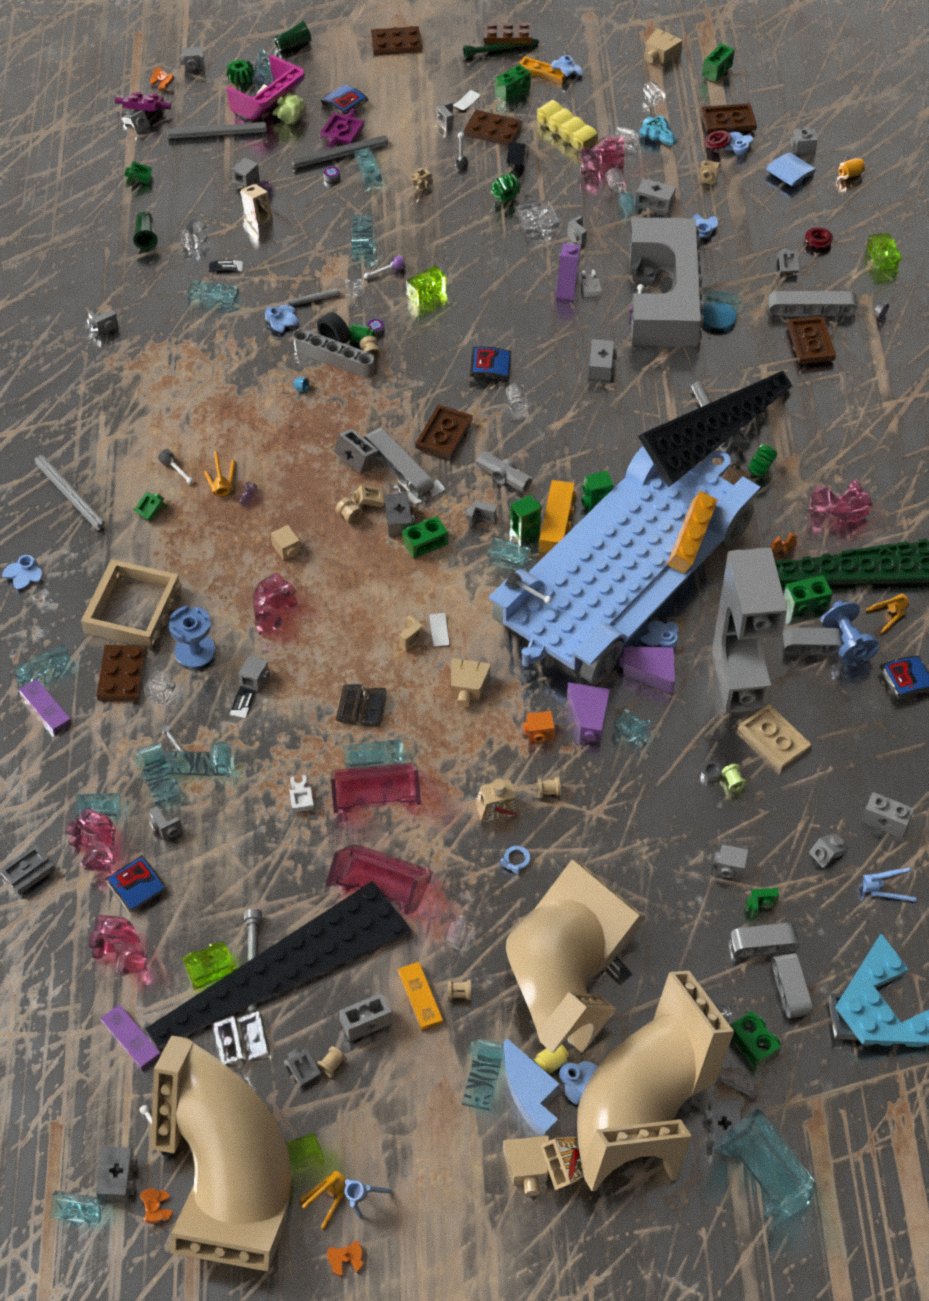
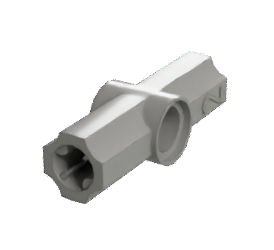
[476,451,532,492]

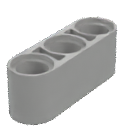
[783,628,843,655]
[731,923,799,957]
[772,953,813,1018]

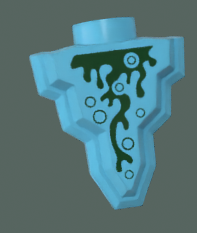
[638,115,677,146]

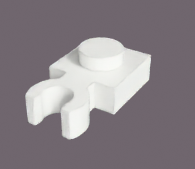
[581,270,601,297]
[289,775,314,813]

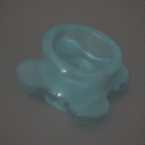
[618,191,635,208]

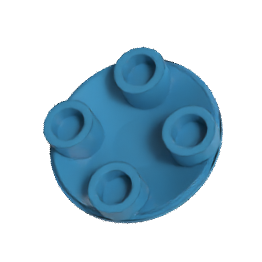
[700,302,737,330]

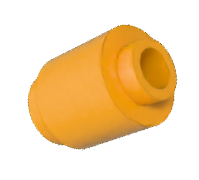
[838,158,865,179]

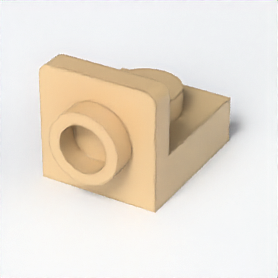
[699,161,719,184]
[352,484,384,508]
[399,615,424,652]

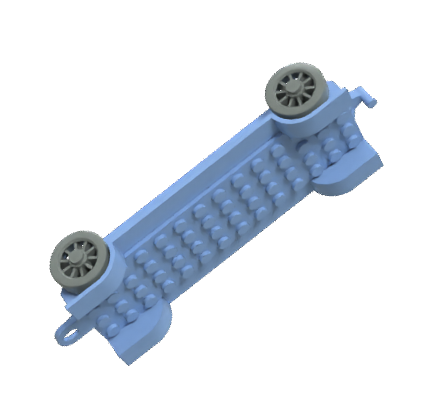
[489,446,761,685]

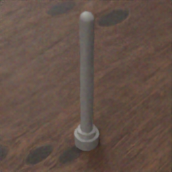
[244,909,262,1014]

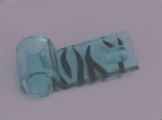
[351,214,377,255]
[132,742,180,805]
[166,742,231,776]
[462,1038,504,1111]

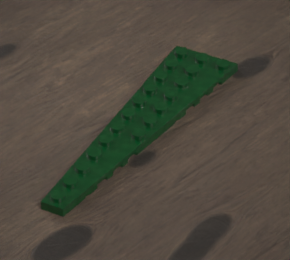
[775,538,929,585]

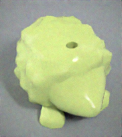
[272,92,306,125]

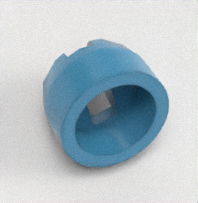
[293,377,309,392]

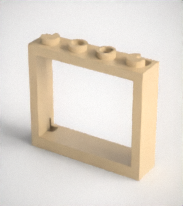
[81,559,182,649]

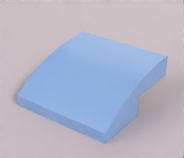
[766,153,816,186]

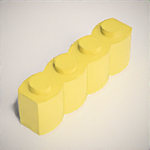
[537,100,598,152]

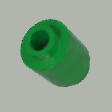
[349,324,375,343]

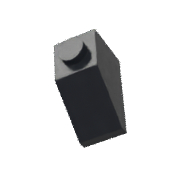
[506,142,529,169]

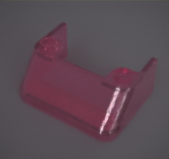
[330,762,421,813]
[325,844,433,915]

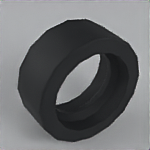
[317,312,350,344]

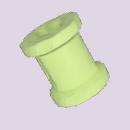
[722,764,747,792]

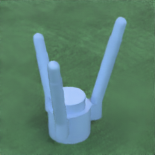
[863,868,917,902]
[345,1179,392,1218]

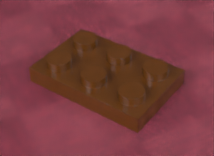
[484,22,532,44]
[371,26,422,55]
[701,103,757,134]
[464,110,523,146]
[787,316,836,364]
[415,404,473,460]
[96,645,146,701]

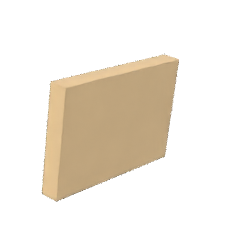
[738,704,813,771]

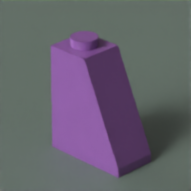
[556,243,581,302]
[619,647,675,693]
[567,683,610,742]

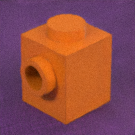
[523,711,555,743]

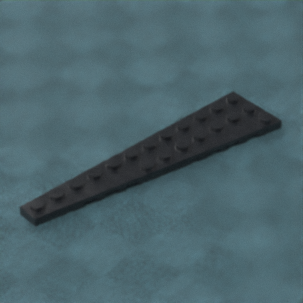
[638,370,793,488]
[145,881,412,1050]

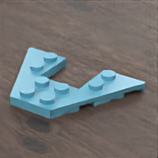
[835,934,929,1047]

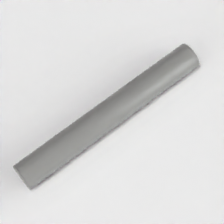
[287,288,340,306]

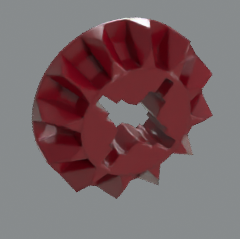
[704,131,732,151]
[805,227,833,249]

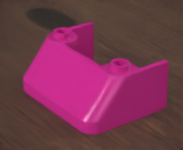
[226,55,305,120]

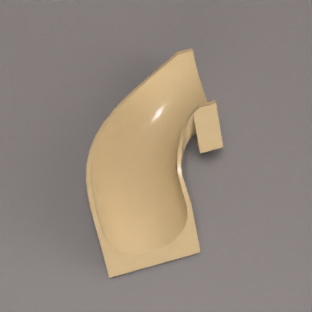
[506,859,646,1053]
[577,971,734,1191]
[151,1036,291,1271]

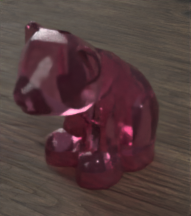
[580,135,625,173]
[808,479,872,523]
[253,573,298,635]
[66,807,116,874]
[89,914,148,976]

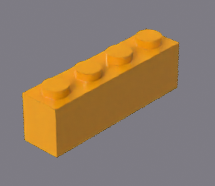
[539,480,578,553]
[666,491,718,574]

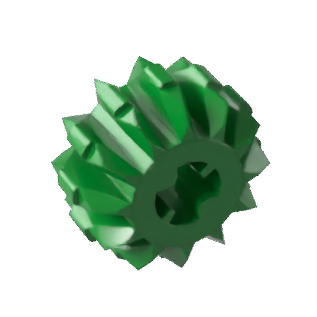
[226,59,254,86]
[491,173,521,203]
[748,444,777,478]

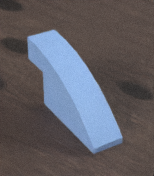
[504,1039,559,1136]

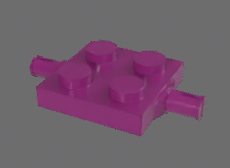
[115,92,172,111]
[320,108,365,149]

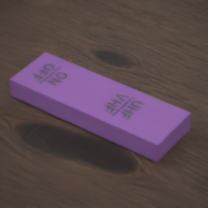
[19,679,71,733]
[101,1005,161,1070]

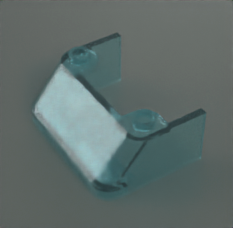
[714,1108,816,1231]

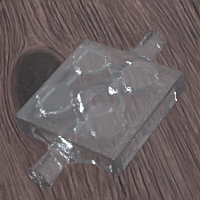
[515,194,559,239]

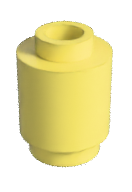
[533,1045,569,1075]

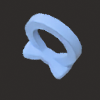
[500,846,530,875]

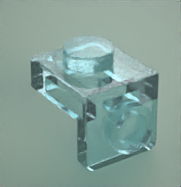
[612,709,650,742]

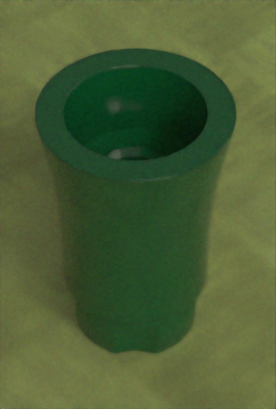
[273,20,312,52]
[133,211,158,250]

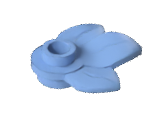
[551,55,583,77]
[723,132,753,155]
[693,214,718,239]
[265,305,299,333]
[2,555,42,590]
[640,621,679,648]
[559,1061,598,1105]

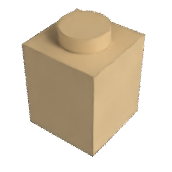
[271,525,301,561]

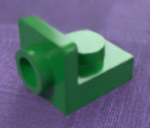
[124,161,152,184]
[134,491,168,522]
[746,888,779,918]

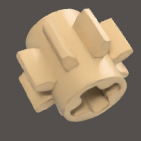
[412,168,433,190]

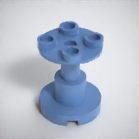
[820,600,879,666]
[169,606,216,670]

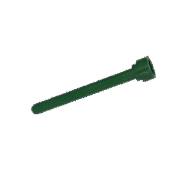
[463,38,539,59]

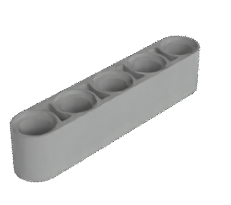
[768,291,858,316]
[293,329,375,377]
[363,427,434,498]

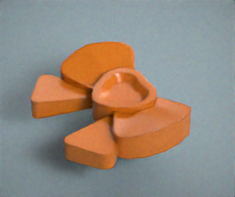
[150,67,174,90]
[769,533,797,555]
[140,1188,173,1224]
[327,1241,363,1277]

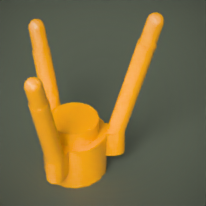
[204,451,235,496]
[866,594,909,634]
[299,1171,346,1230]

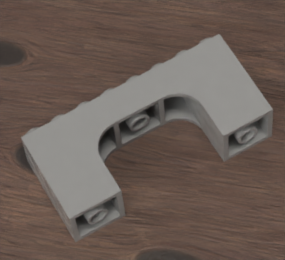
[629,217,704,347]
[712,547,787,713]

